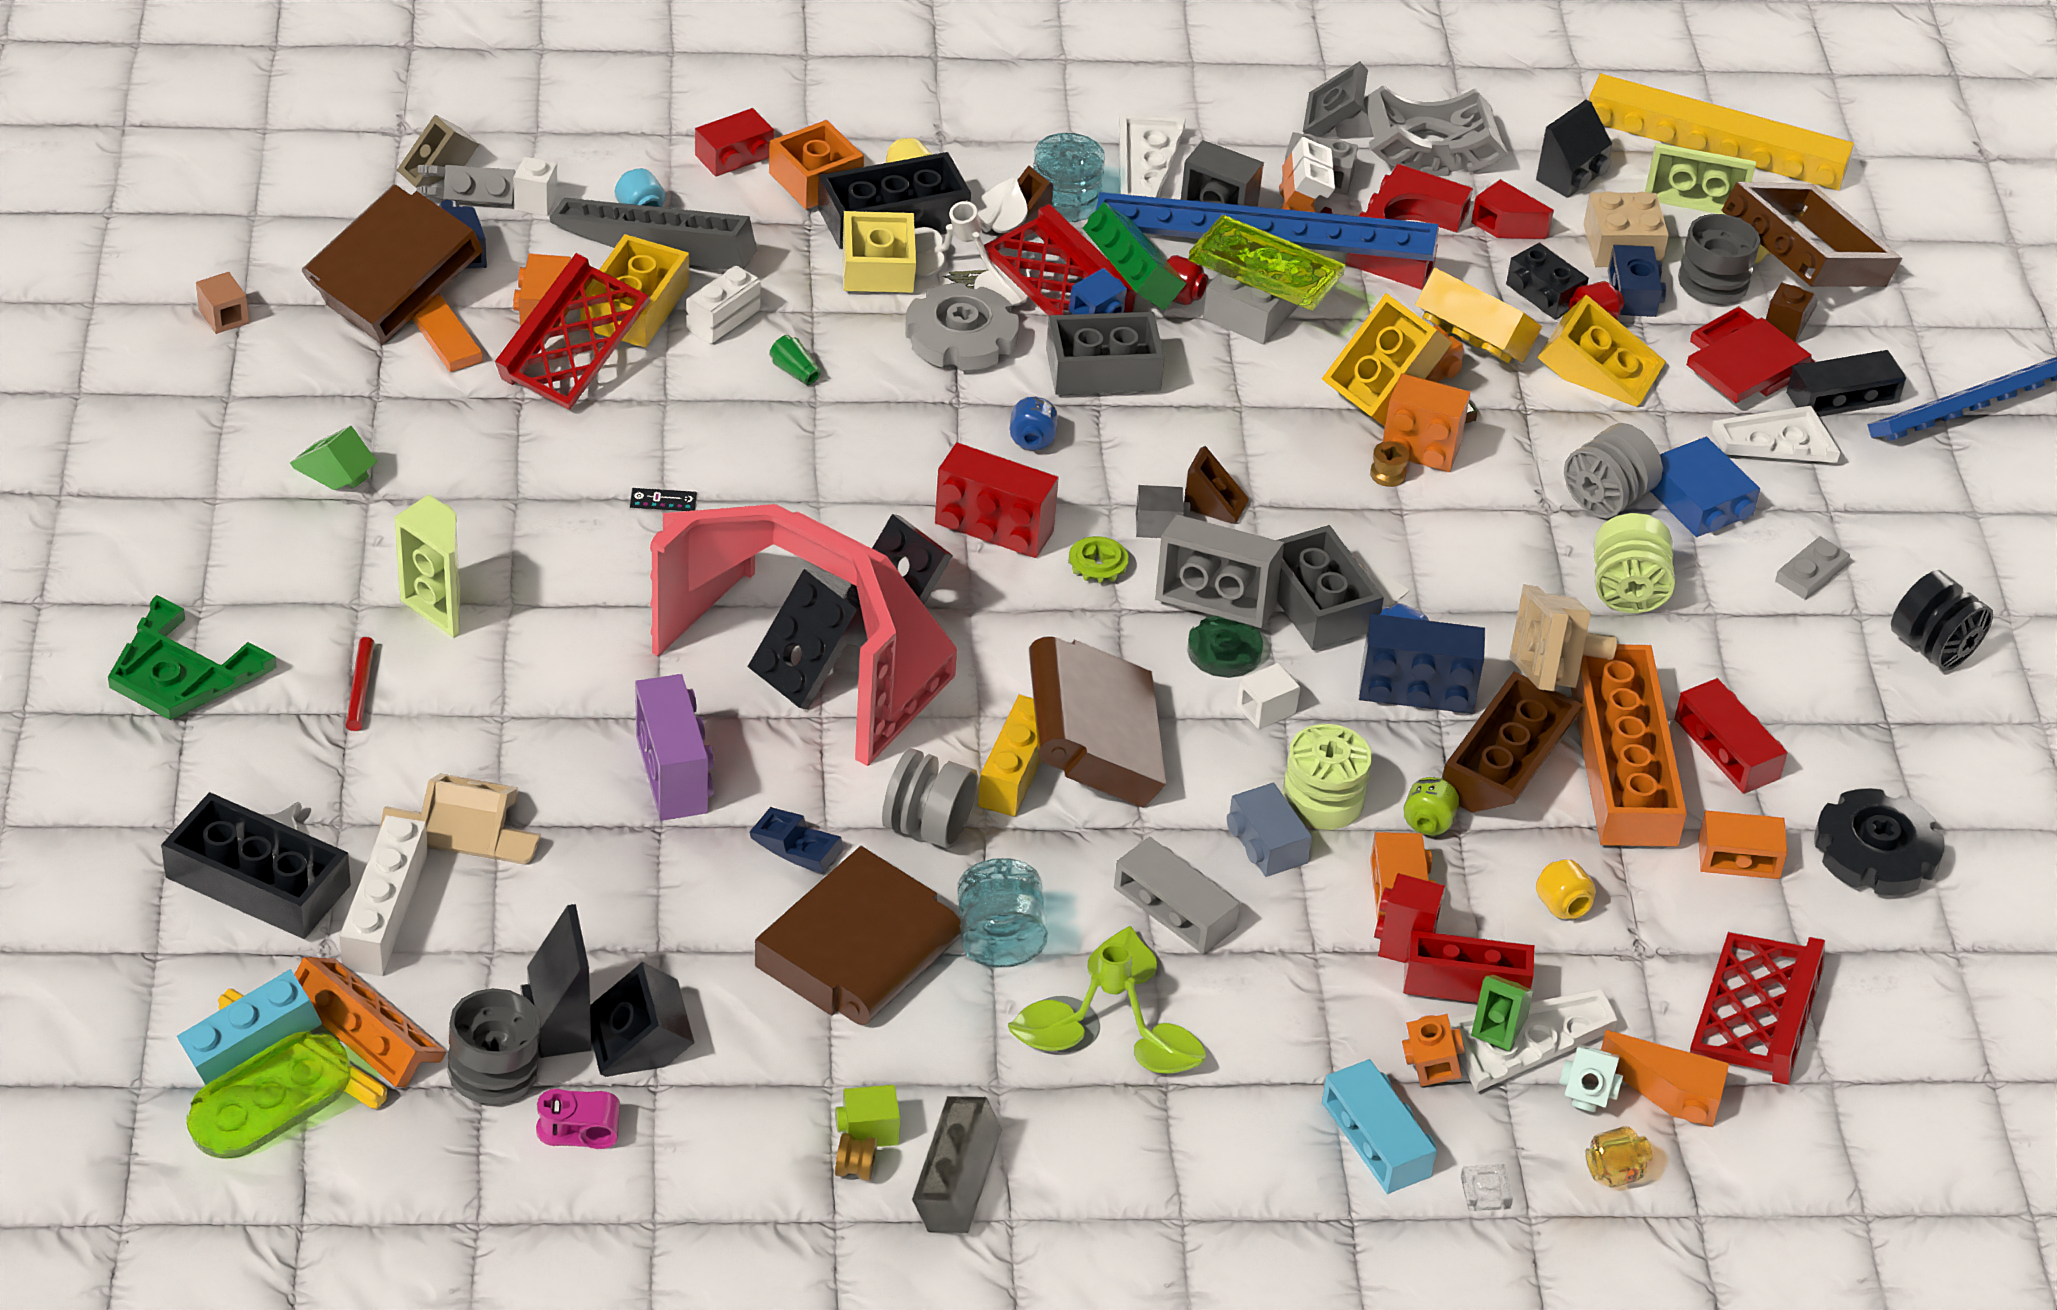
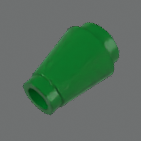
[769,335,821,385]

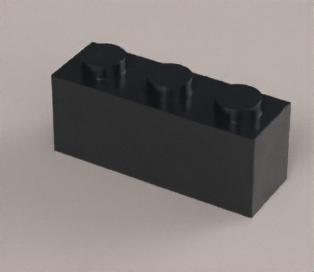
[1786,350,1907,417]

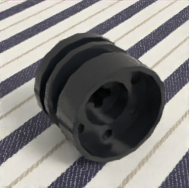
[1891,570,1993,671]

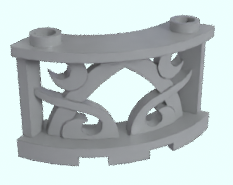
[1362,86,1508,176]

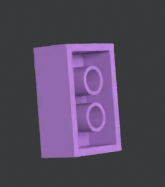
[635,674,714,821]

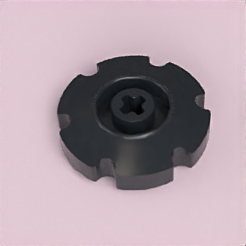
[1814,788,1945,895]

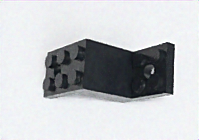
[747,514,953,709]

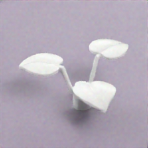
[914,177,1031,306]

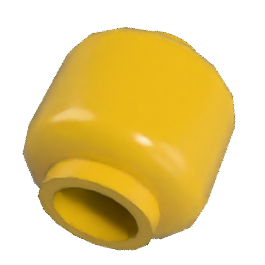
[1536,859,1596,919]

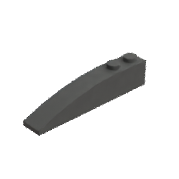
[549,198,757,269]

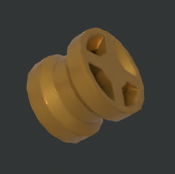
[1370,441,1409,487]
[835,1133,877,1181]

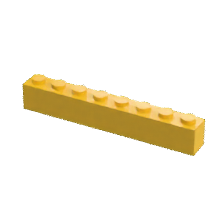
[1589,73,1854,191]

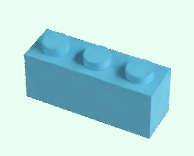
[176,969,322,1091]
[1322,1059,1437,1194]

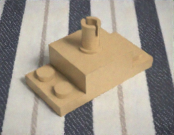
[1509,584,1617,691]

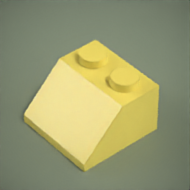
[843,211,916,293]

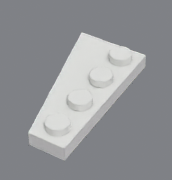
[1119,114,1186,197]

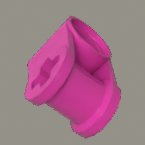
[536,1089,620,1149]

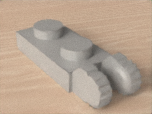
[416,165,516,206]

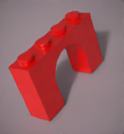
[1345,163,1473,290]

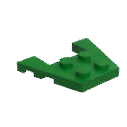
[108,595,277,720]

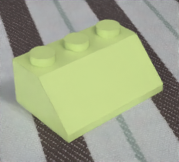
[1645,143,1756,214]
[394,494,460,638]

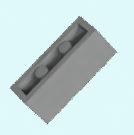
[1114,836,1240,955]

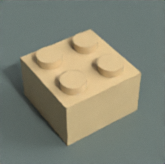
[1583,191,1669,267]

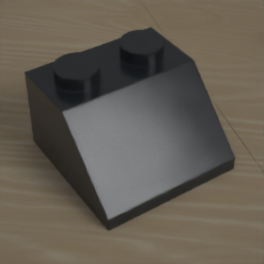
[1536,99,1613,198]
[590,962,695,1077]

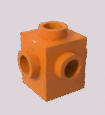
[1402,1014,1465,1087]

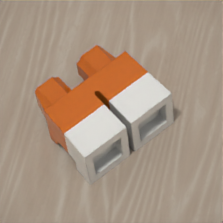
[1279,137,1335,212]

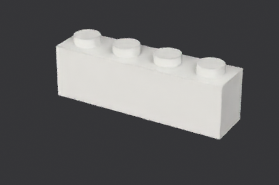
[339,815,428,976]

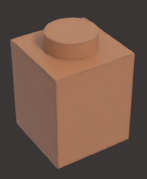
[196,272,249,334]

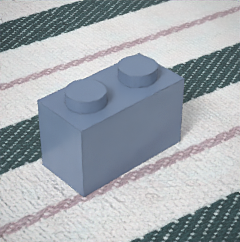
[1227,782,1312,877]

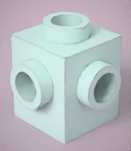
[1559,1044,1623,1112]

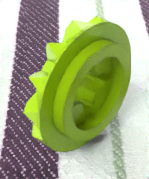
[1068,536,1128,584]

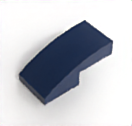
[749,807,844,874]

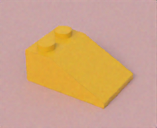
[1537,295,1666,407]

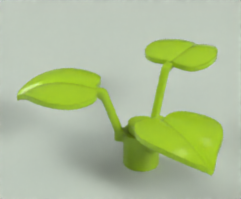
[1008,926,1206,1073]

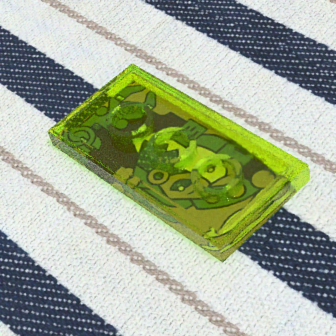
[1188,214,1345,311]

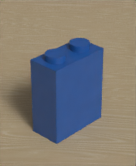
[1650,436,1760,538]

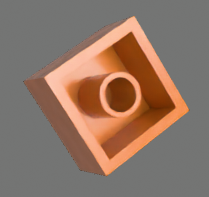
[769,120,864,210]
[1383,373,1471,472]

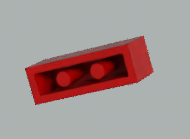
[1674,678,1788,794]
[1403,930,1535,1003]

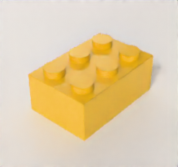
[580,234,689,348]
[1415,268,1543,364]
[1321,293,1453,426]

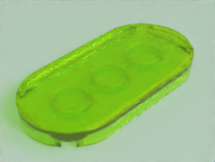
[186,1031,351,1159]

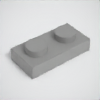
[1775,536,1850,600]

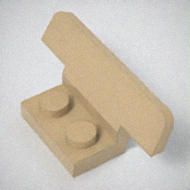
[380,773,542,864]

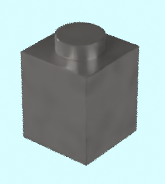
[1135,485,1190,538]

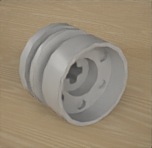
[1564,423,1663,519]
[882,748,978,849]

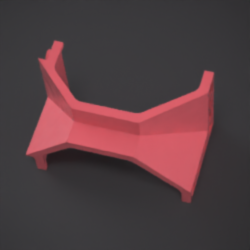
[650,504,957,766]

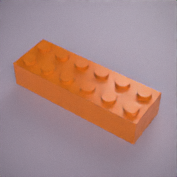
[1571,644,1687,846]

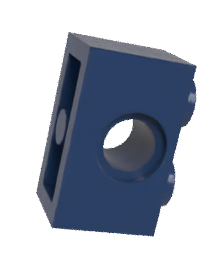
[1608,245,1666,317]

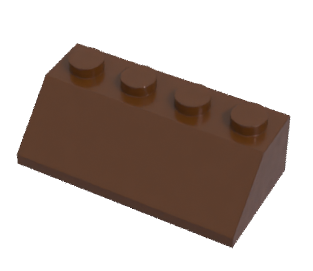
[1441,671,1583,813]

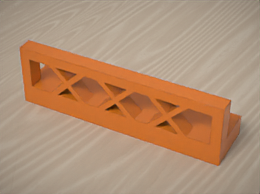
[294,957,446,1087]

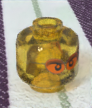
[1585,1126,1653,1188]

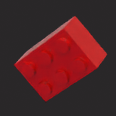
[935,442,1059,558]

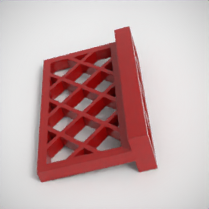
[984,204,1136,316]
[495,253,650,410]
[1690,932,1825,1085]

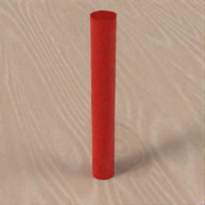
[346,637,375,731]

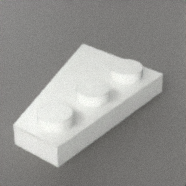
[1711,406,1840,463]

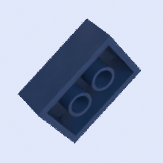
[1359,614,1485,714]

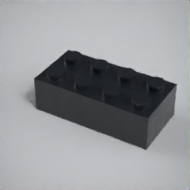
[818,152,971,249]
[161,792,351,940]

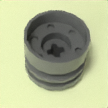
[1678,214,1760,304]
[447,988,541,1105]

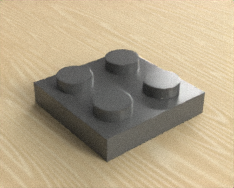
[1303,61,1368,137]

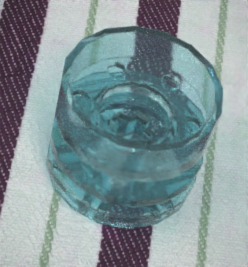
[1033,133,1105,222]
[957,858,1048,968]

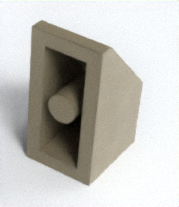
[397,115,480,188]

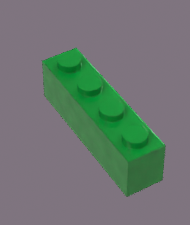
[1082,202,1186,311]

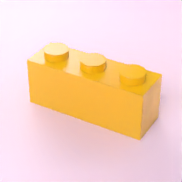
[978,694,1042,817]

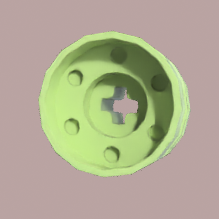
[1594,513,1675,613]
[1282,724,1372,830]

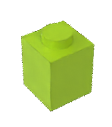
[835,1085,900,1147]

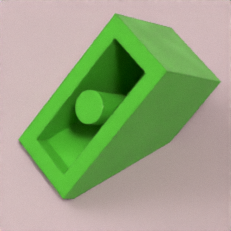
[290,426,377,490]
[1471,975,1534,1051]

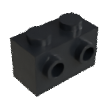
[1506,242,1589,320]

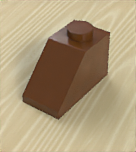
[1766,282,1818,342]

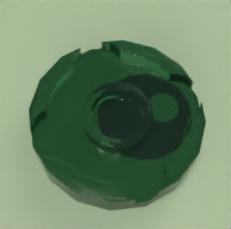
[1187,616,1263,678]

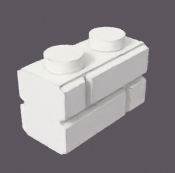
[686,266,761,344]

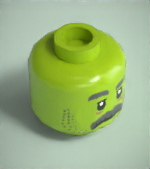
[1403,777,1459,836]

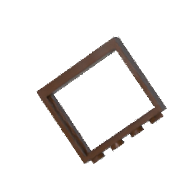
[1721,182,1903,287]

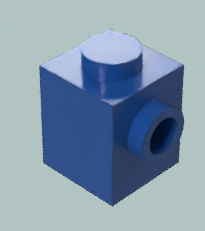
[1069,268,1127,315]

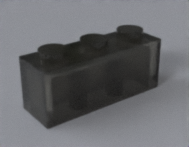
[912,1096,1002,1233]

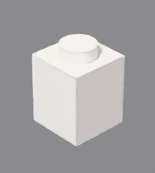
[513,157,558,216]
[1236,663,1300,730]

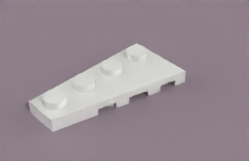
[1449,989,1618,1092]

